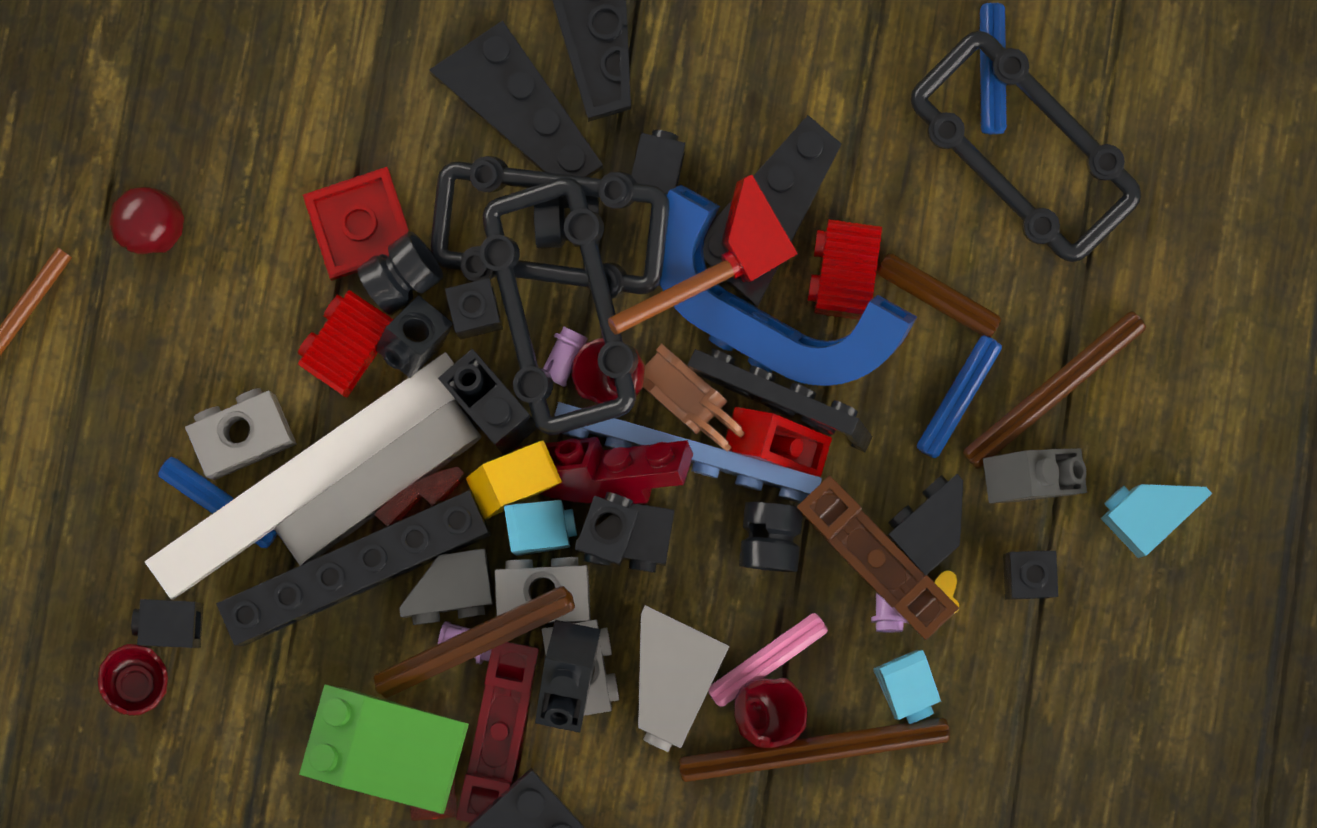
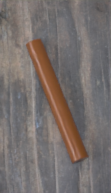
[0,247,72,356]
[608,260,734,335]

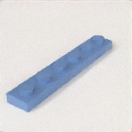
[555,402,822,503]

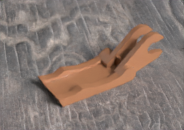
[643,343,745,452]

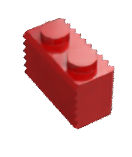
[807,219,882,320]
[298,290,394,398]

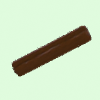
[877,253,1001,337]

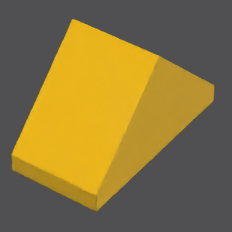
[466,440,562,520]

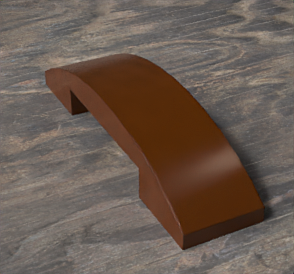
[796,475,959,641]

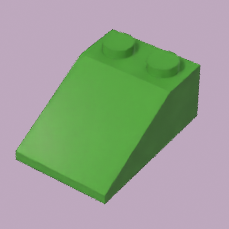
[299,685,469,814]

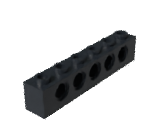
[216,490,492,646]

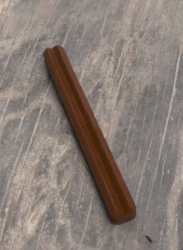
[963,311,1146,468]
[373,586,575,698]

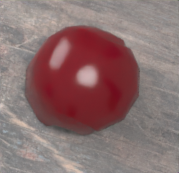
[109,187,184,255]
[571,338,645,404]
[97,644,168,716]
[734,678,808,748]

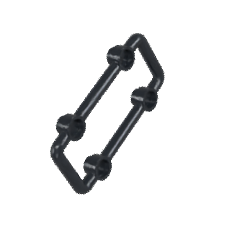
[910,31,1141,262]
[430,156,670,299]
[480,177,638,435]

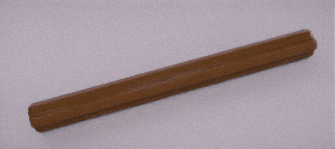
[679,718,950,782]

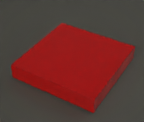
[302,167,409,281]

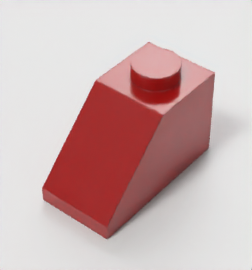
[721,175,798,282]
[723,407,832,478]

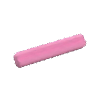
[708,613,828,707]

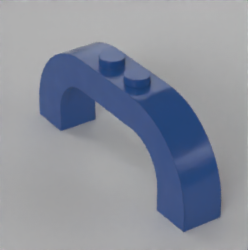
[660,185,917,386]

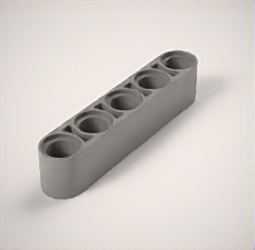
[275,400,482,566]

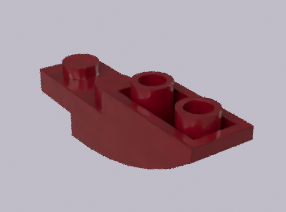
[514,437,693,504]

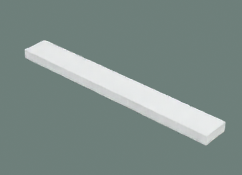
[144,352,457,600]

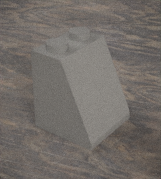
[638,605,729,752]

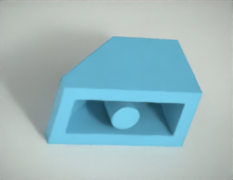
[1100,484,1212,558]
[504,500,577,556]
[873,650,941,724]

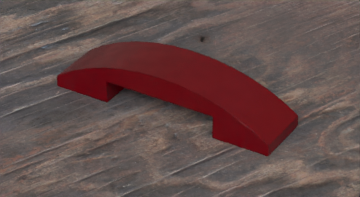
[456,641,539,823]

